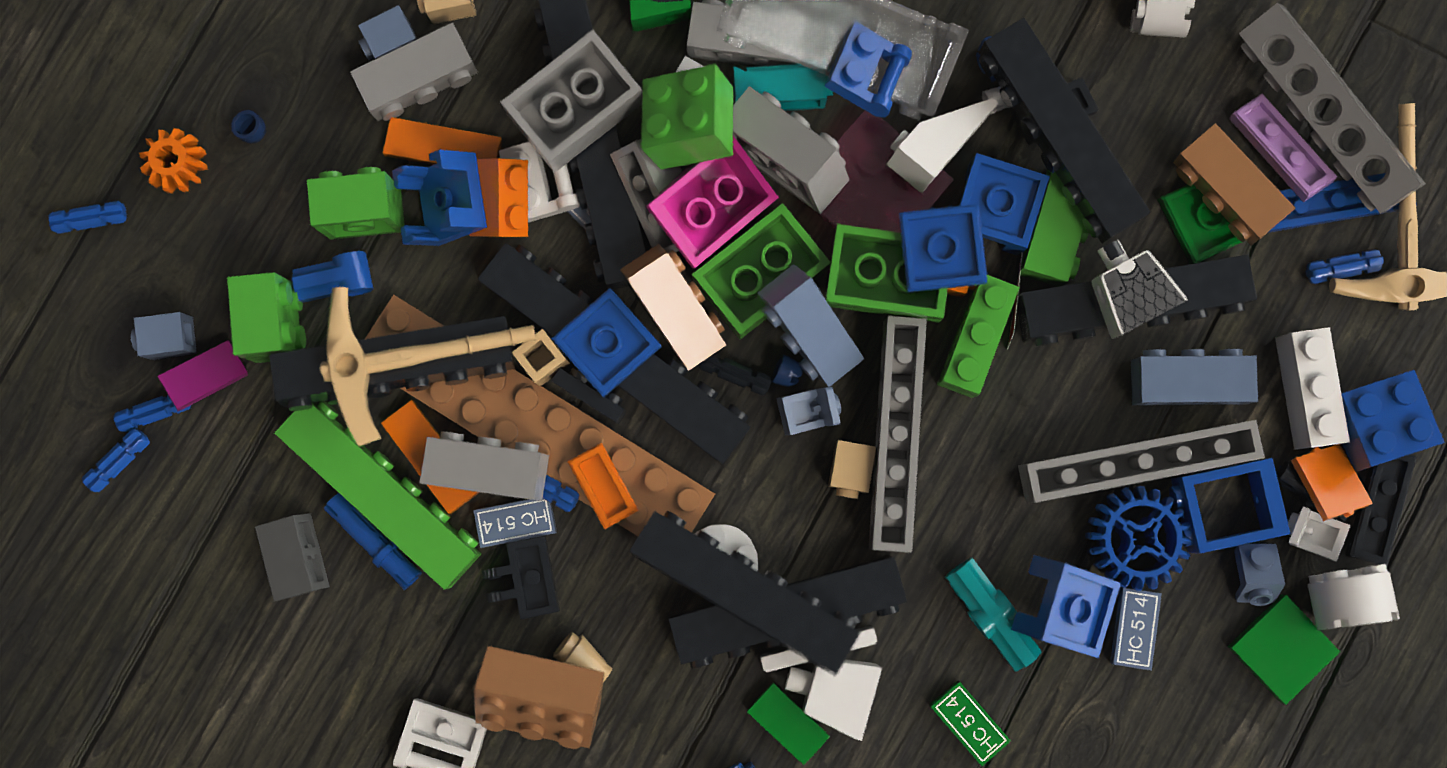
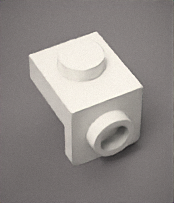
[1288,507,1350,562]

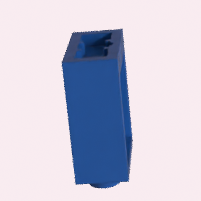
[1169,458,1291,553]

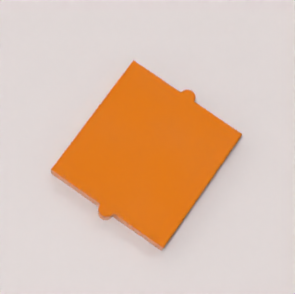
[1291,444,1373,522]

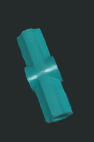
[945,557,1042,672]

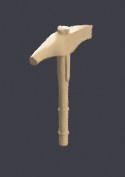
[1329,103,1447,311]
[320,287,536,446]

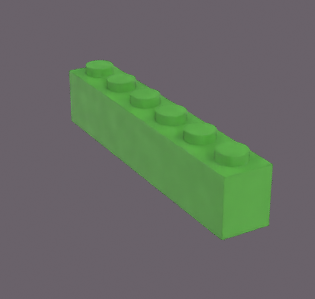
[275,401,482,590]

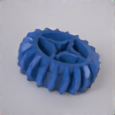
[1085,486,1193,591]

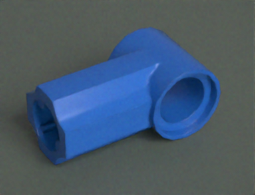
[292,251,374,303]

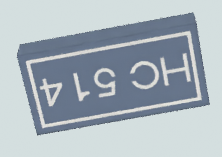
[473,499,557,548]
[1110,587,1162,671]

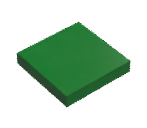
[1158,184,1242,264]
[1227,594,1340,705]

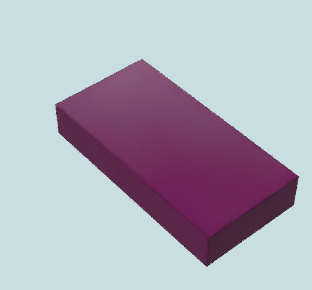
[158,341,248,411]

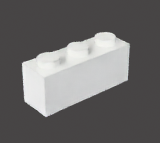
[1275,327,1350,450]

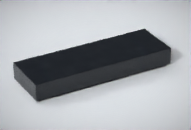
[1345,455,1417,567]

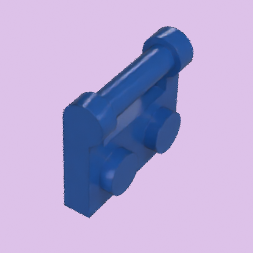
[824,21,912,118]

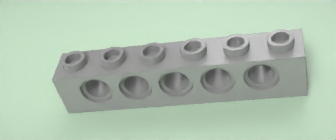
[1239,3,1426,213]
[868,316,927,553]

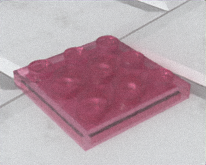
[806,111,954,233]

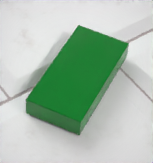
[747,682,830,765]

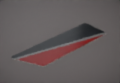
[1007,252,1022,349]

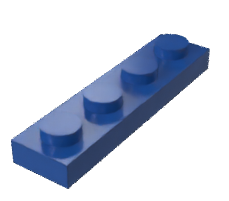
[1267,173,1417,233]

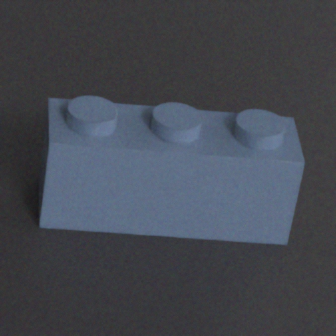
[758,264,864,387]
[1131,349,1258,405]

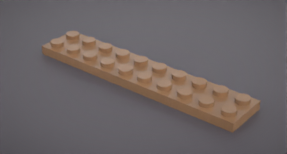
[365,295,715,537]

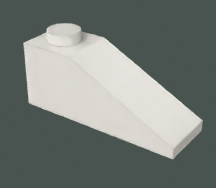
[887,98,998,193]

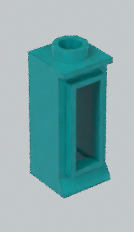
[733,61,833,111]

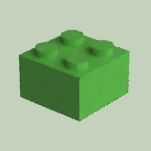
[641,64,733,170]
[307,167,404,240]
[227,272,306,363]

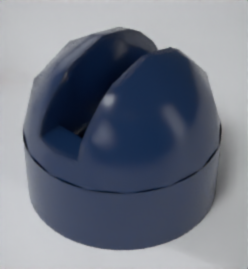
[231,110,266,144]
[771,354,803,387]

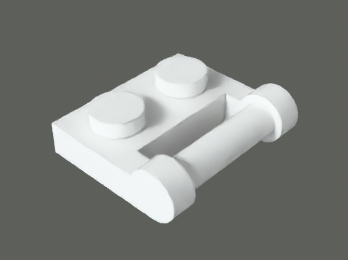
[499,142,580,222]
[393,698,487,768]

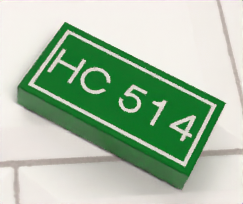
[929,680,1011,766]

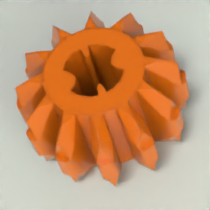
[139,128,208,193]

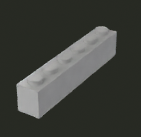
[1018,420,1265,503]

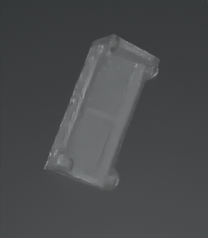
[716,0,969,121]

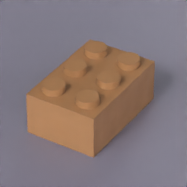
[475,646,604,749]

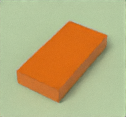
[567,443,639,529]

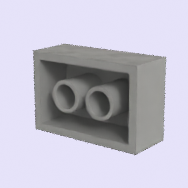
[501,30,643,173]
[733,86,849,214]

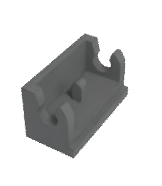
[255,513,330,602]

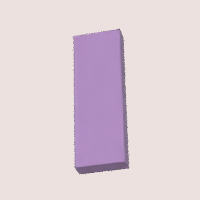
[1230,94,1337,202]

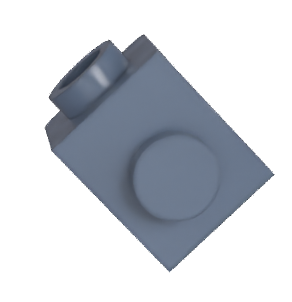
[776,387,841,435]
[1234,543,1285,606]

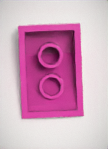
[646,135,779,269]

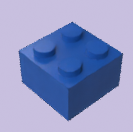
[1341,370,1445,472]

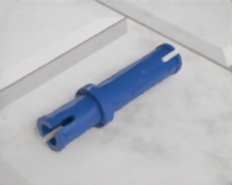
[324,493,422,590]

